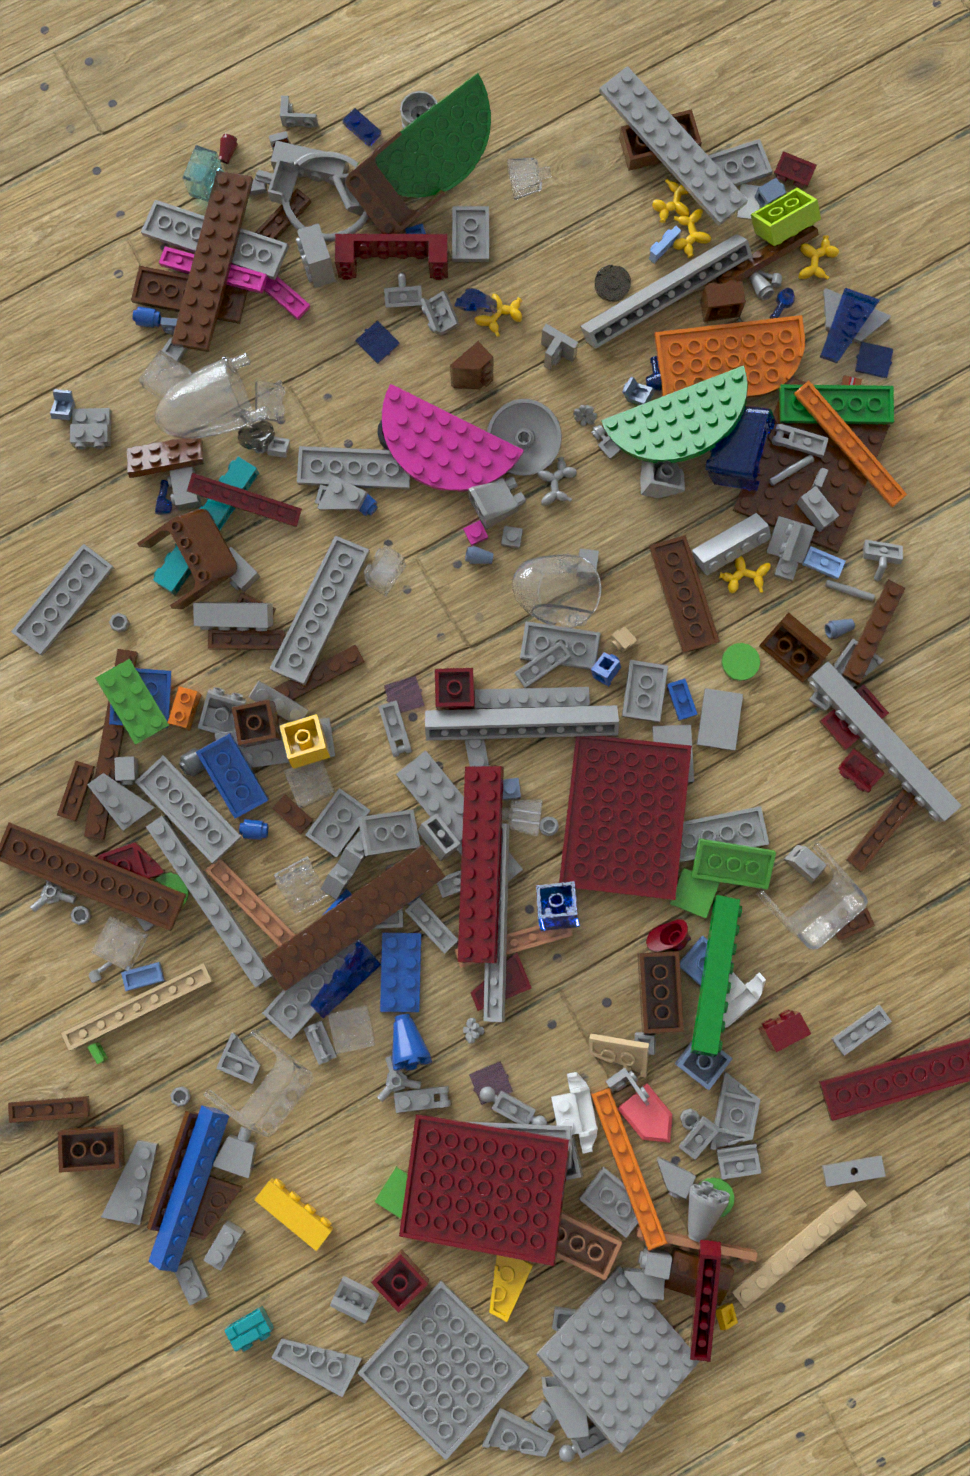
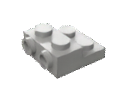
[70,408,111,449]
[198,687,246,733]

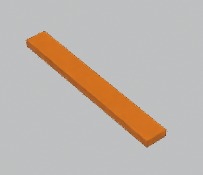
[794,380,907,508]
[591,1088,668,1251]

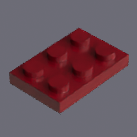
[819,684,889,750]

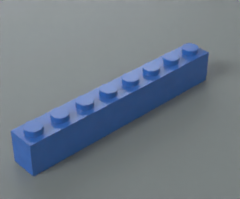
[149,1105,229,1272]

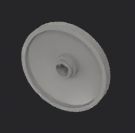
[487,399,562,476]

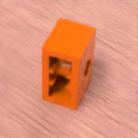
[168,686,201,731]

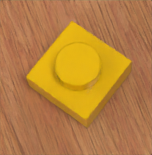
[716,1303,738,1330]

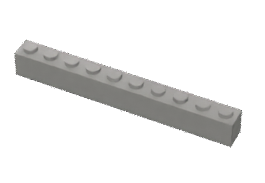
[580,234,752,349]
[807,661,962,823]
[425,705,619,741]
[146,816,273,988]

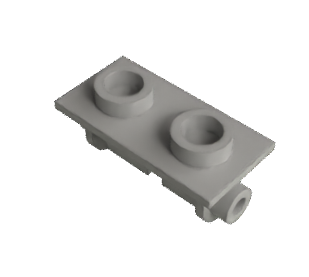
[304,1020,337,1065]

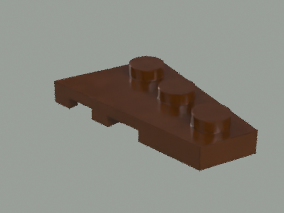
[189,1175,243,1240]

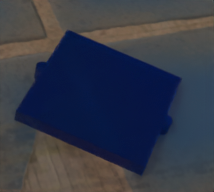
[355,320,400,364]
[855,342,893,378]

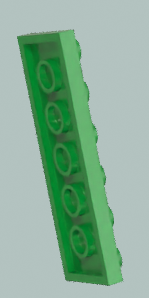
[779,384,894,424]

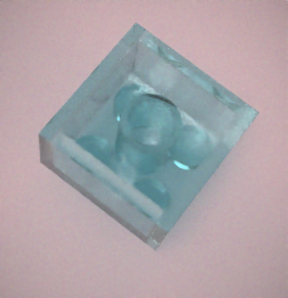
[183,145,224,202]

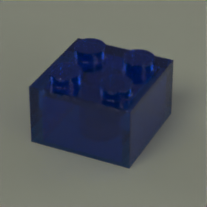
[536,881,580,931]

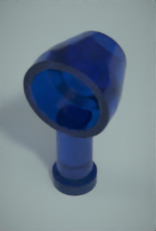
[770,288,795,319]
[646,356,662,391]
[155,480,172,515]

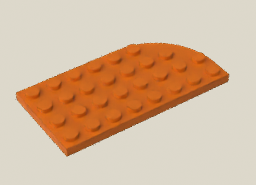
[654,315,805,398]

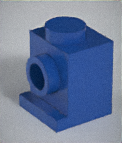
[591,652,621,687]

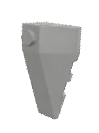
[640,461,685,498]

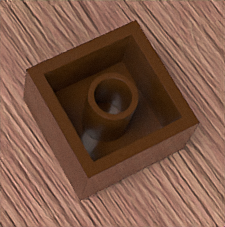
[700,280,746,322]
[232,699,282,748]

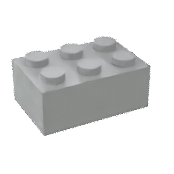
[296,224,336,288]

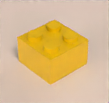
[280,714,330,769]

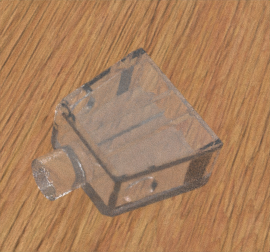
[507,158,551,200]
[502,799,543,837]

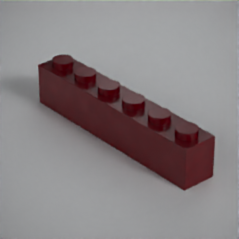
[690,1240,721,1362]

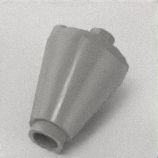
[688,1181,730,1242]

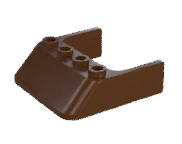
[345,131,446,234]
[137,509,237,610]

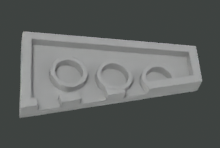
[101,1140,158,1225]
[271,1338,362,1397]

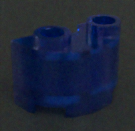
[454,288,497,313]

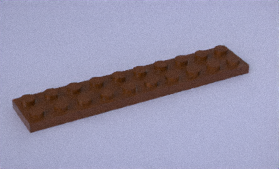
[171,171,253,352]
[0,822,187,931]
[262,844,445,991]

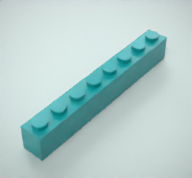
[153,456,259,596]

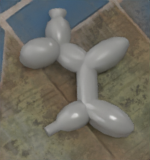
[537,457,577,506]

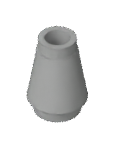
[749,272,774,301]

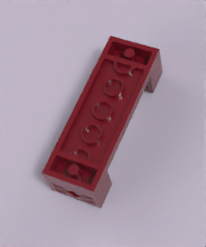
[335,234,448,280]

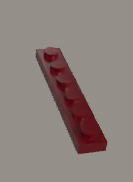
[186,473,302,527]

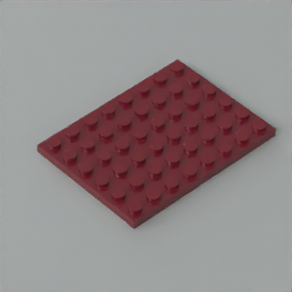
[559,736,692,900]
[399,1114,571,1266]

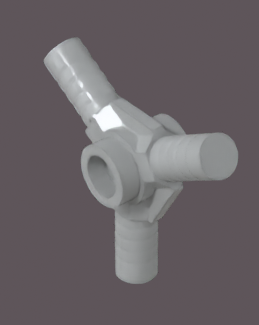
[30,880,76,912]
[377,1056,421,1102]

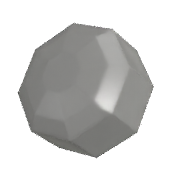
[109,613,130,633]
[70,906,92,925]
[170,1086,191,1107]
[680,1108,700,1130]

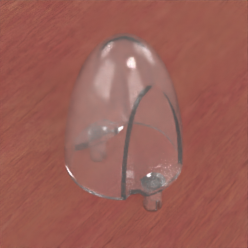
[155,353,269,439]
[512,554,601,628]

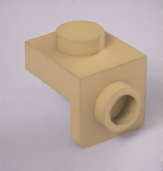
[610,627,637,653]

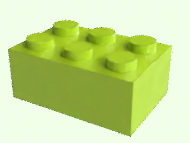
[751,188,821,246]

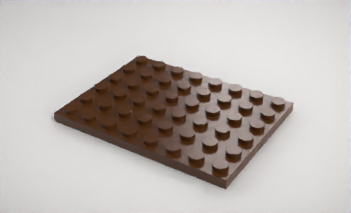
[732,377,890,553]

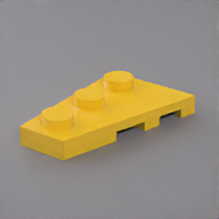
[489,1255,534,1322]

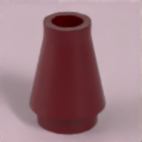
[218,133,238,164]

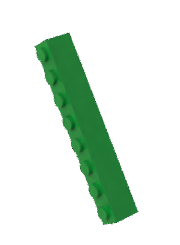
[690,895,742,1057]

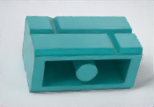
[224,1306,274,1352]

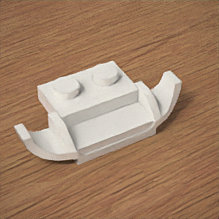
[723,972,766,1028]
[551,1072,598,1153]

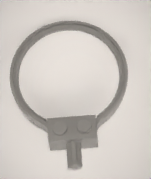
[255,151,369,242]

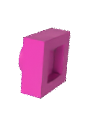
[463,521,488,547]

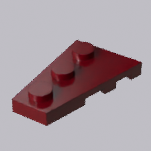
[470,952,532,1011]

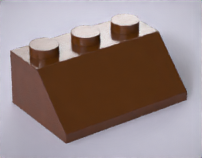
[450,341,494,390]
[759,612,832,683]
[664,1247,734,1306]

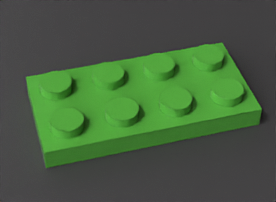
[95,659,169,745]
[691,838,776,889]

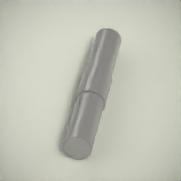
[769,455,814,486]
[825,579,875,602]

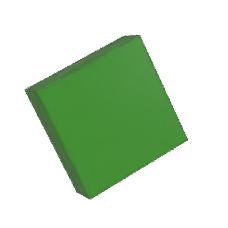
[88,1042,108,1064]

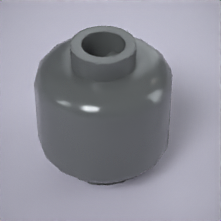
[179,748,206,777]

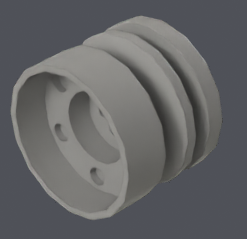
[400,91,438,129]

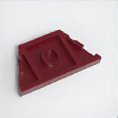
[98,842,165,879]

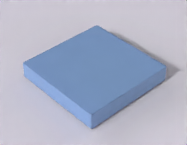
[680,936,732,986]

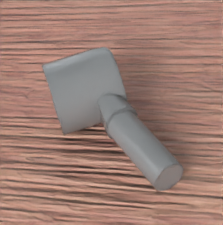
[758,270,782,288]
[89,960,113,983]

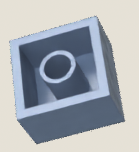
[674,1041,733,1090]

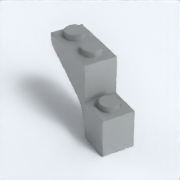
[321,831,366,900]

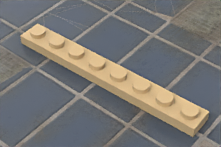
[61,963,213,1051]
[731,1188,867,1308]

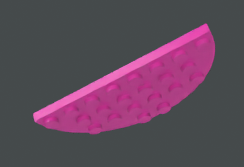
[382,384,524,492]

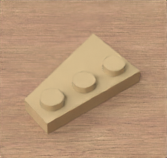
[589,1034,649,1078]

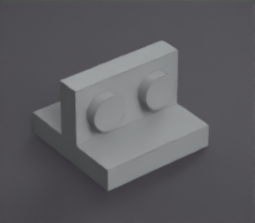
[541,324,578,370]
[766,516,815,564]

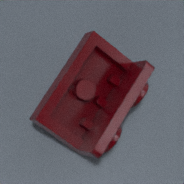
[774,151,817,189]
[838,748,885,793]

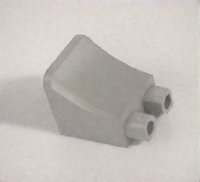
[468,477,526,530]

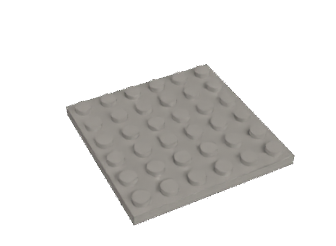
[536,1266,700,1453]
[358,1280,529,1460]

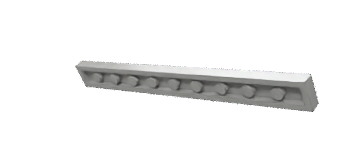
[483,824,510,1022]

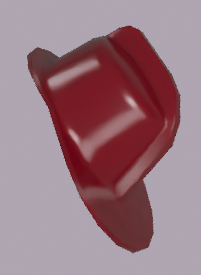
[646,919,691,952]

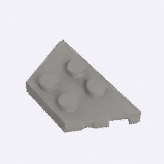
[823,288,891,344]
[709,1072,760,1150]

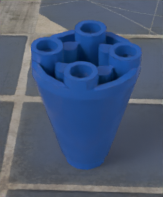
[392,1014,432,1071]

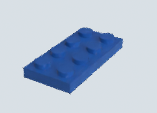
[196,733,269,818]
[380,933,421,1012]

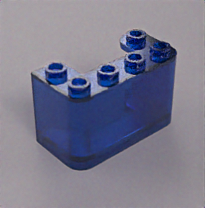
[705,405,776,491]

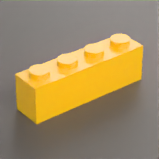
[254,1178,333,1251]

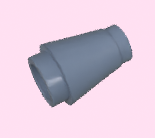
[465,546,494,564]
[824,619,855,639]

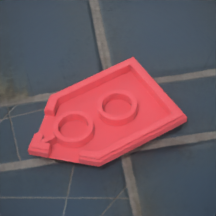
[617,1083,673,1143]

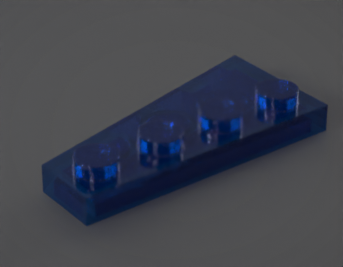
[820,288,880,363]
[310,940,381,1018]

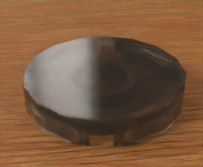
[594,265,631,302]
[238,420,275,450]

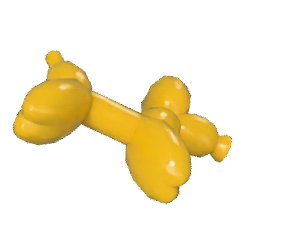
[652,179,689,223]
[673,209,711,258]
[798,235,839,280]
[474,294,522,337]
[719,556,771,594]

